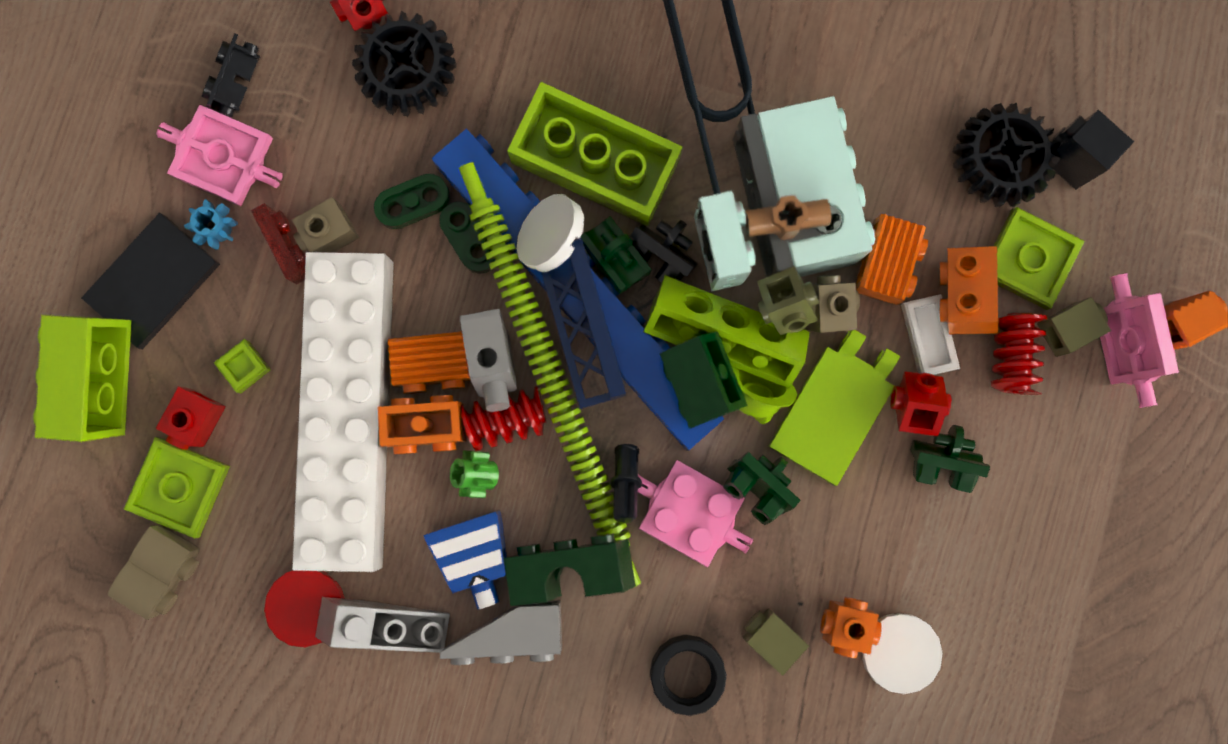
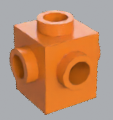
[820,597,882,658]

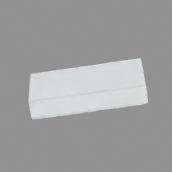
[901,294,960,375]

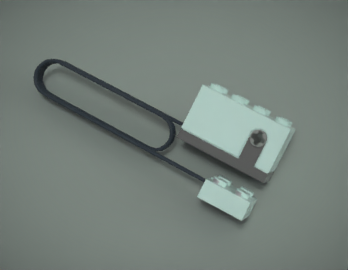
[663,0,875,291]

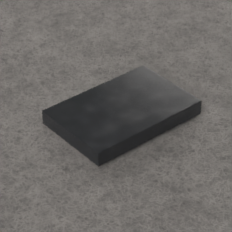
[81,212,220,350]

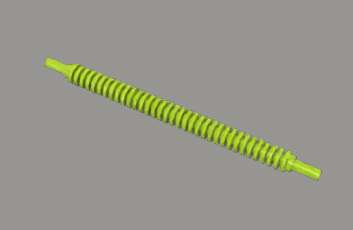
[459,162,641,587]

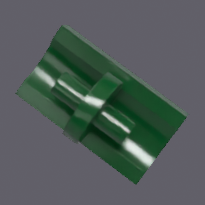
[580,216,652,294]
[910,425,990,493]
[723,452,800,525]

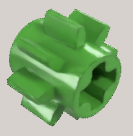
[450,450,499,498]

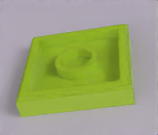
[994,207,1085,310]
[124,437,230,539]

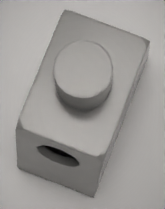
[460,309,517,412]

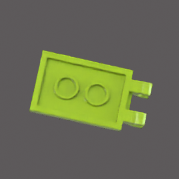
[768,330,900,486]

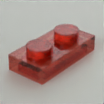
[251,203,306,285]

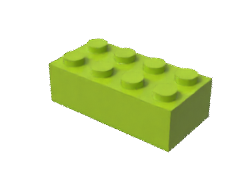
[507,82,683,226]

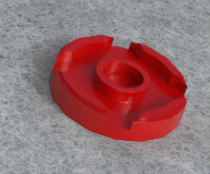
[264,570,345,648]

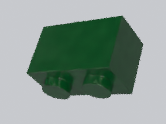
[659,331,748,429]

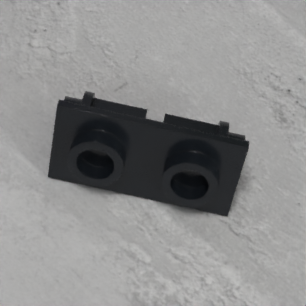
[201,33,260,118]

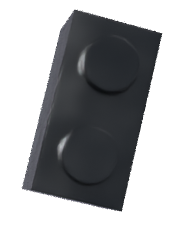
[1050,109,1134,190]

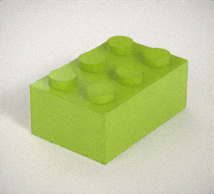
[33,315,131,442]

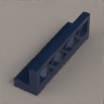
[541,239,626,409]

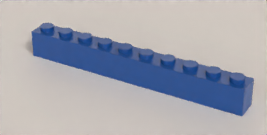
[431,128,724,451]

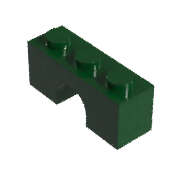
[504,533,636,606]

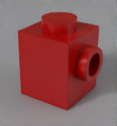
[155,386,226,450]

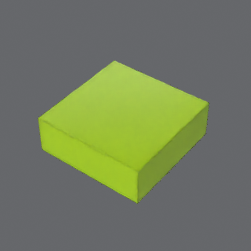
[214,339,271,394]

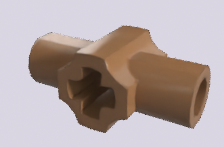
[745,195,831,240]

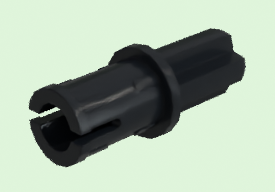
[610,444,642,523]

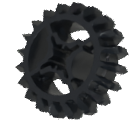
[352,11,457,117]
[952,103,1061,207]

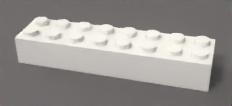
[293,252,394,572]

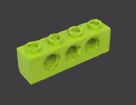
[644,275,810,388]

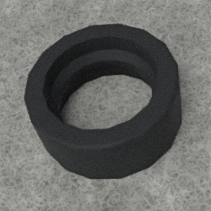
[650,635,727,716]

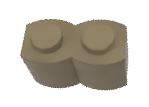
[107,525,200,620]

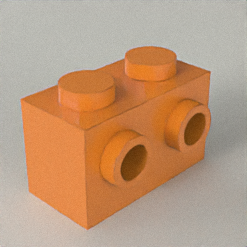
[940,246,998,334]
[378,395,466,455]

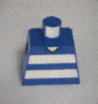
[424,510,507,610]

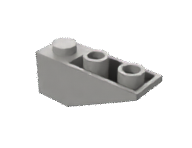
[315,597,450,653]
[440,601,562,665]

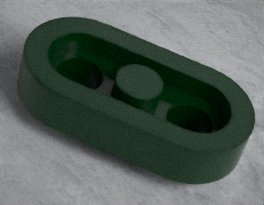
[374,174,450,229]
[439,202,496,274]

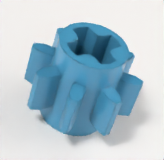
[184,199,238,250]

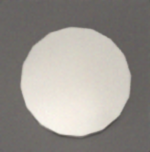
[516,194,584,272]
[862,613,943,694]

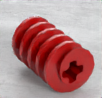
[991,313,1047,395]
[461,386,547,451]

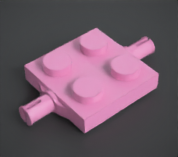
[156,105,283,206]
[1100,273,1179,408]
[638,460,753,567]

